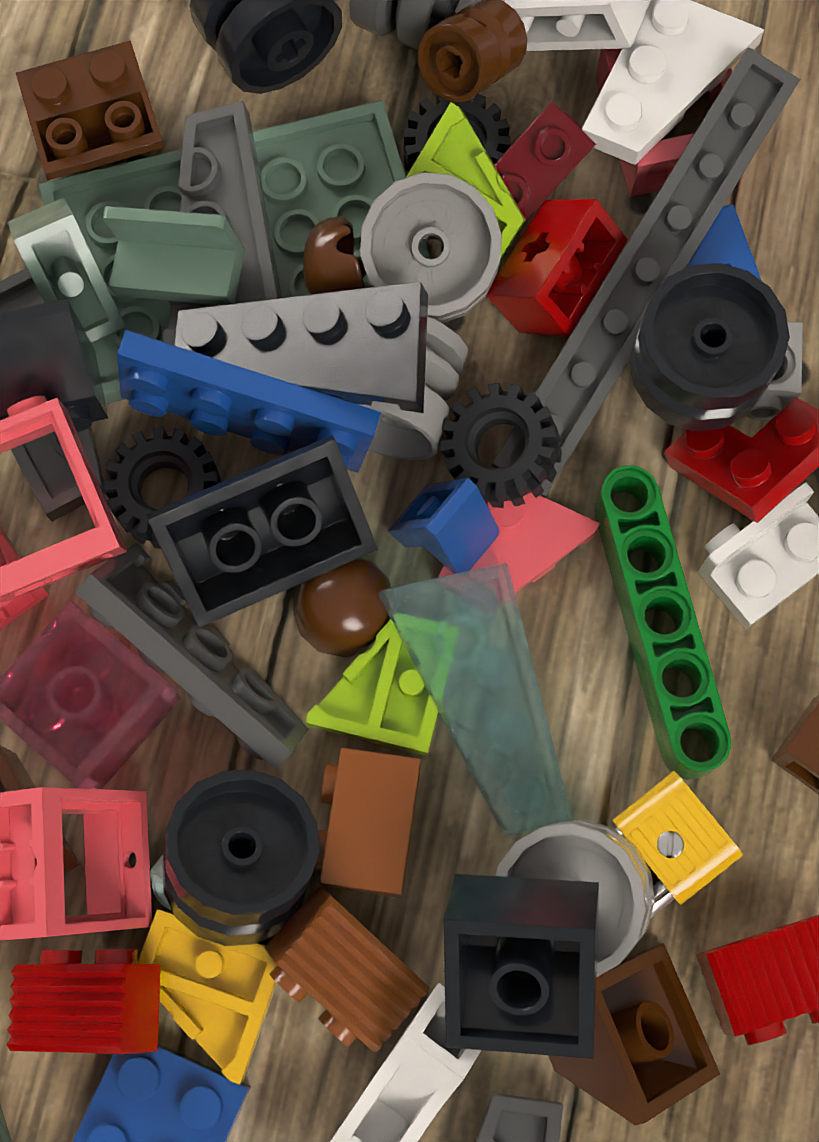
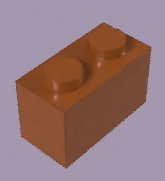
[314,748,421,898]

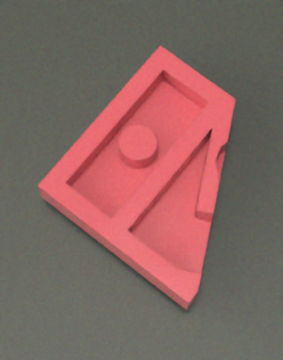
[436,492,600,613]

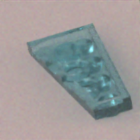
[378,563,572,835]

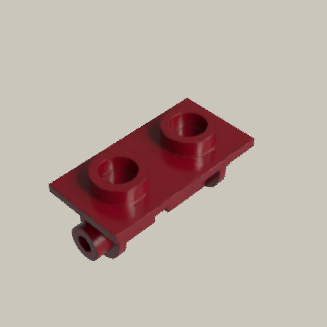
[494,101,596,221]

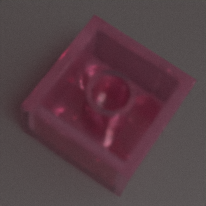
[0,600,182,789]

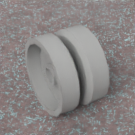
[360,172,502,323]
[496,820,655,977]

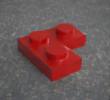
[664,397,819,523]

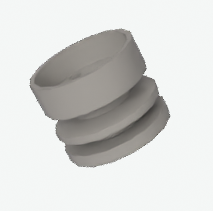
[327,316,468,460]

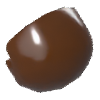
[302,217,367,295]
[294,557,396,657]

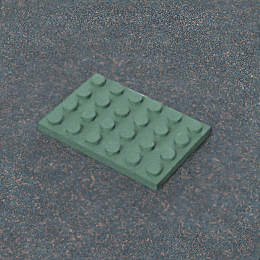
[38,100,431,404]

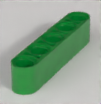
[595,465,731,780]

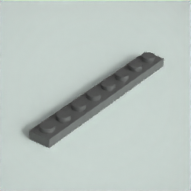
[490,47,801,497]

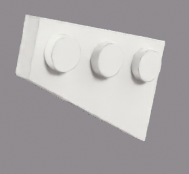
[582,0,764,165]

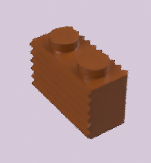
[264,886,430,1052]

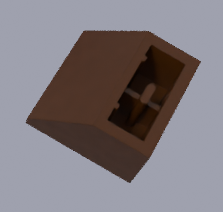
[16,40,164,181]

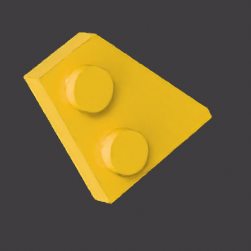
[137,909,277,1085]

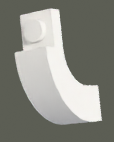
[330,983,481,1142]

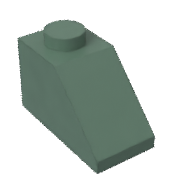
[8,197,126,342]

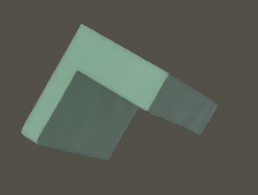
[102,206,245,305]

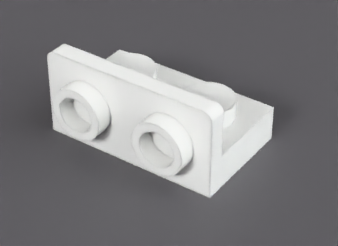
[697,482,819,630]

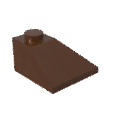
[548,943,720,1125]

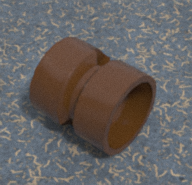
[418,0,528,103]

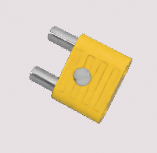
[612,771,743,918]

